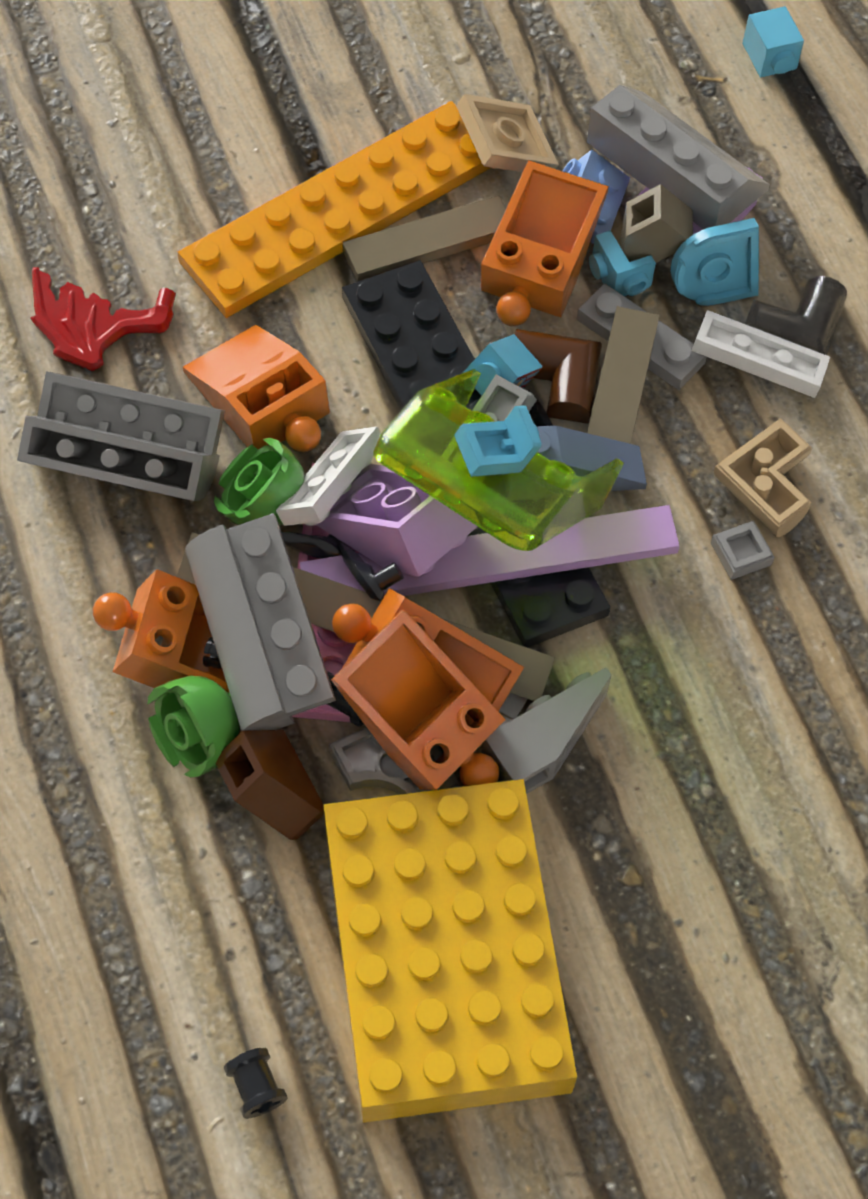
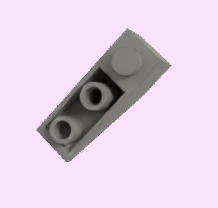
[481,668,612,794]

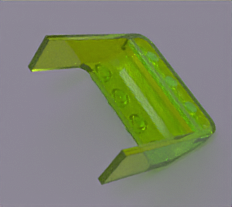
[373,369,624,551]

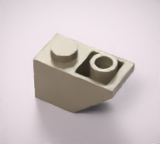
[620,184,693,263]

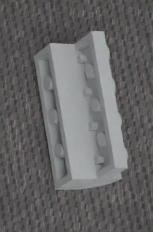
[17,371,225,501]
[185,513,336,731]

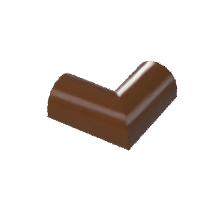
[515,329,602,424]

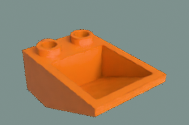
[481,160,609,326]
[183,325,330,452]
[93,569,230,693]
[332,588,524,751]
[331,610,506,790]

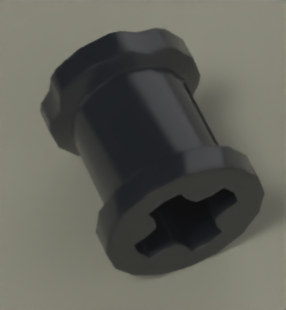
[224,1048,288,1119]

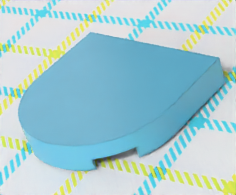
[671,218,759,306]

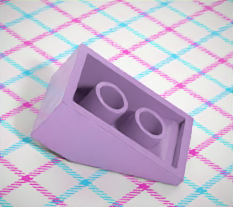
[316,464,481,577]

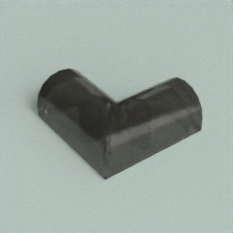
[745,276,847,355]

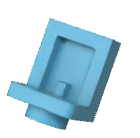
[589,230,656,296]
[454,405,542,477]

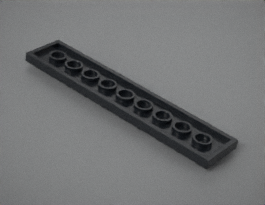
[342,260,611,648]

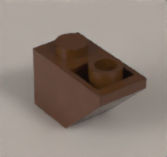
[215,730,324,840]

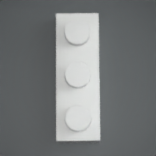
[691,310,830,398]
[276,426,385,526]

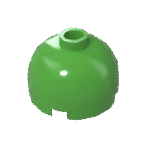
[214,438,305,527]
[147,675,240,778]

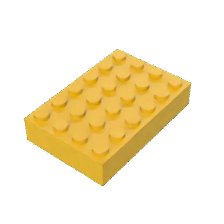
[323,779,577,1123]

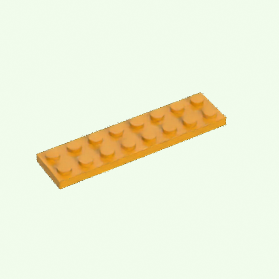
[178,100,490,318]

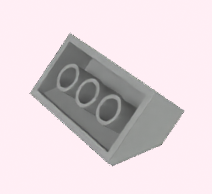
[587,85,770,229]

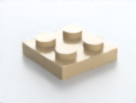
[456,94,559,172]

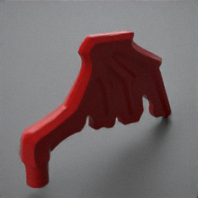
[30,267,176,371]

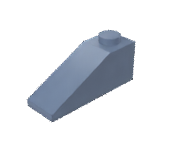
[507,426,647,497]

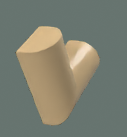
[714,418,812,538]

